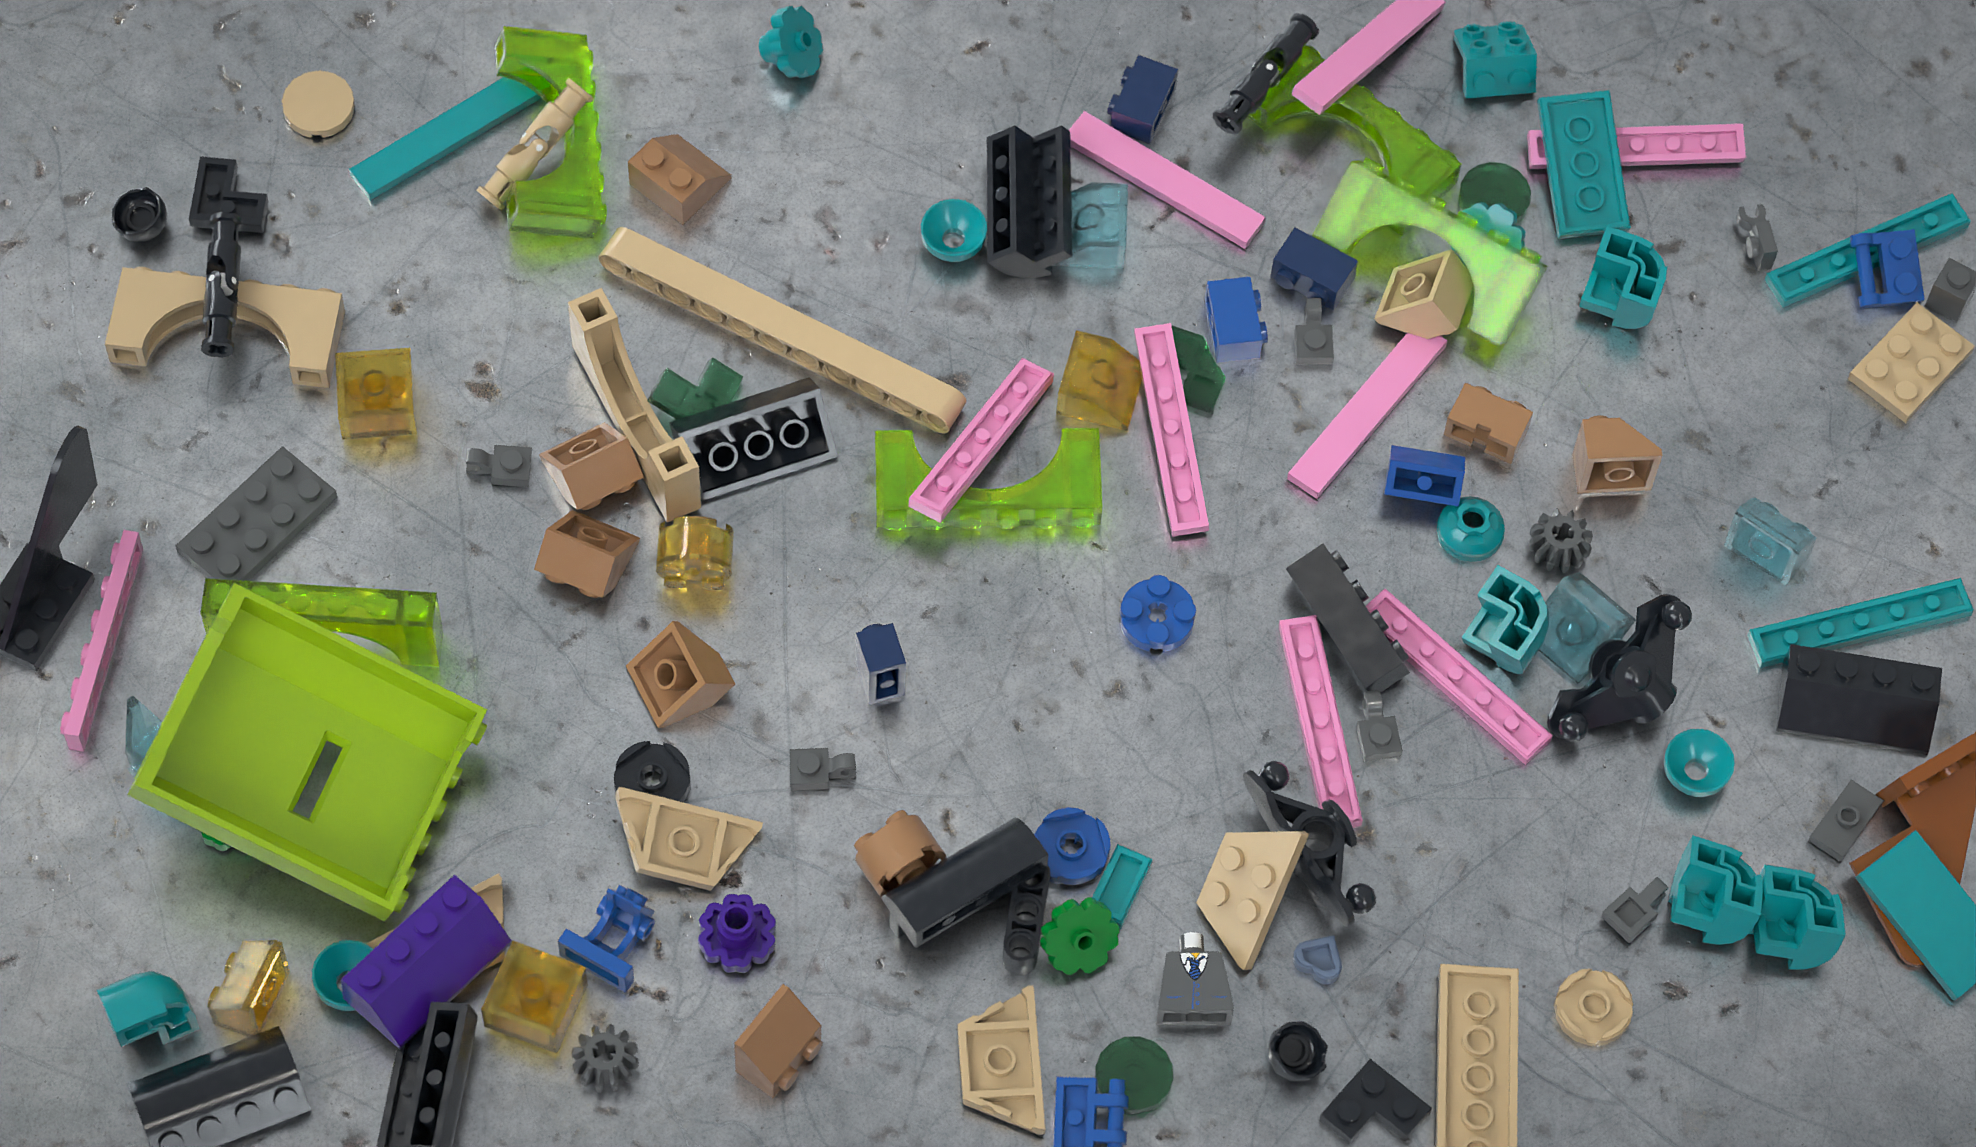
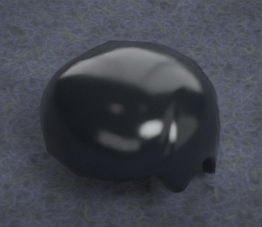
[112,187,168,242]
[1268,1021,1328,1081]

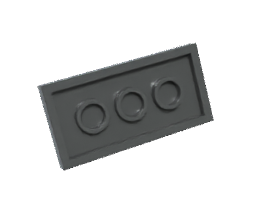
[175,446,337,594]

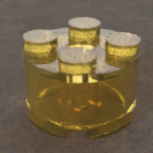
[656,516,734,591]

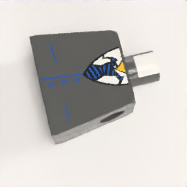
[1156,932,1234,1025]

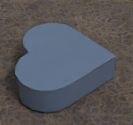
[1293,935,1342,984]

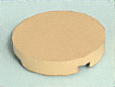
[282,70,355,138]
[1554,969,1633,1046]

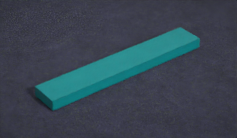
[349,61,551,201]
[1764,193,1971,308]
[1747,578,1974,668]

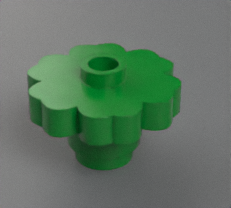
[1040,897,1120,975]

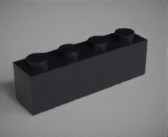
[1286,543,1410,692]

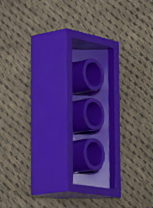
[341,874,512,1049]

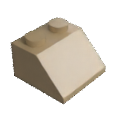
[1374,249,1476,339]

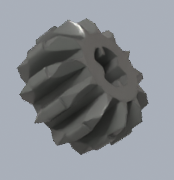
[1528,508,1593,574]
[571,1023,639,1093]

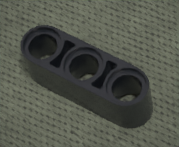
[1002,864,1050,976]

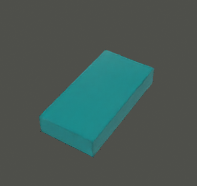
[1092,844,1153,929]

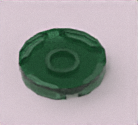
[1458,162,1531,225]
[1094,1036,1174,1115]

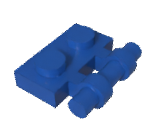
[1053,1077,1129,1147]

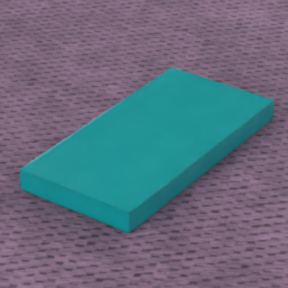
[1537,90,1631,239]
[1855,830,1976,1001]

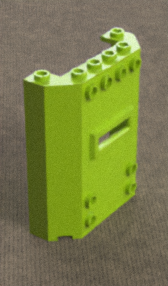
[127,583,487,922]

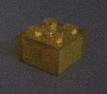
[335,348,417,440]
[481,941,588,1053]

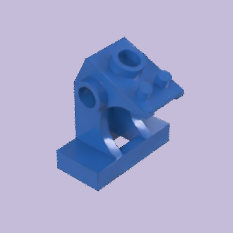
[558,885,655,993]

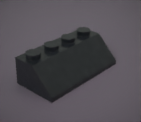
[669,377,838,501]
[1776,644,1942,755]

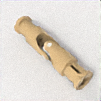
[477,78,594,211]

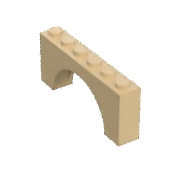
[105,266,345,388]
[568,288,701,523]

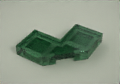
[1171,325,1226,414]
[647,357,743,420]

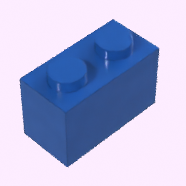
[1204,277,1268,363]
[1384,445,1465,506]

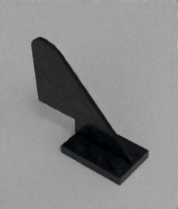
[0,425,98,672]

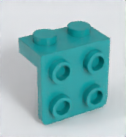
[1454,21,1537,98]

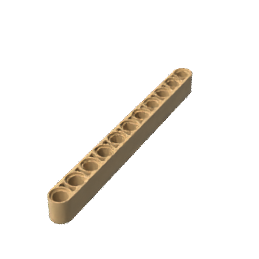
[598,227,967,434]

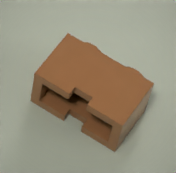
[1443,382,1533,464]

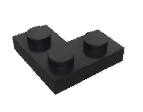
[189,156,268,233]
[1319,1059,1432,1144]

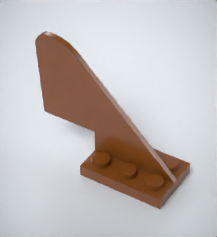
[1849,732,1976,967]

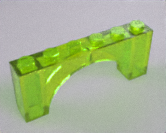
[494,26,607,239]
[1247,45,1462,237]
[1312,158,1548,345]
[875,428,1103,530]
[200,578,443,667]

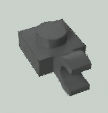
[1736,204,1778,271]
[1294,298,1334,364]
[466,445,532,487]
[1356,690,1403,762]
[790,748,856,791]
[1601,877,1669,943]

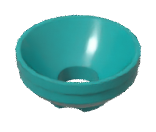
[921,199,987,262]
[1436,496,1505,562]
[1664,729,1735,797]
[312,940,373,1011]

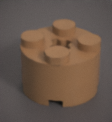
[854,810,946,899]

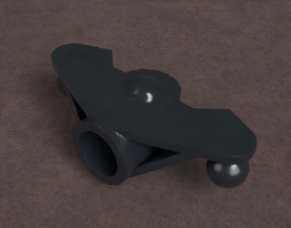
[1547,594,1692,742]
[1243,761,1376,927]

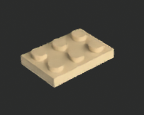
[1848,302,1975,423]

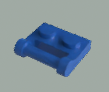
[1850,229,1925,309]

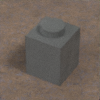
[1925,258,1976,323]

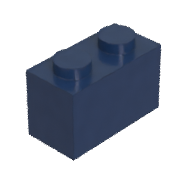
[1107,55,1178,144]
[1270,227,1358,311]
[856,623,906,705]

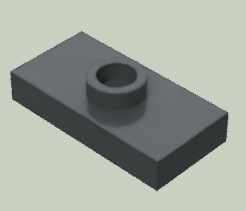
[1808,779,1884,862]

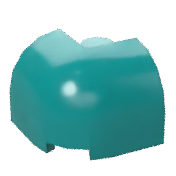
[1579,226,1668,329]
[1461,565,1549,674]
[1668,835,1764,945]
[1749,864,1846,970]
[96,971,200,1047]

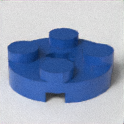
[1120,575,1196,652]
[1034,808,1110,885]

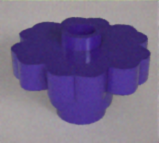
[698,894,776,973]

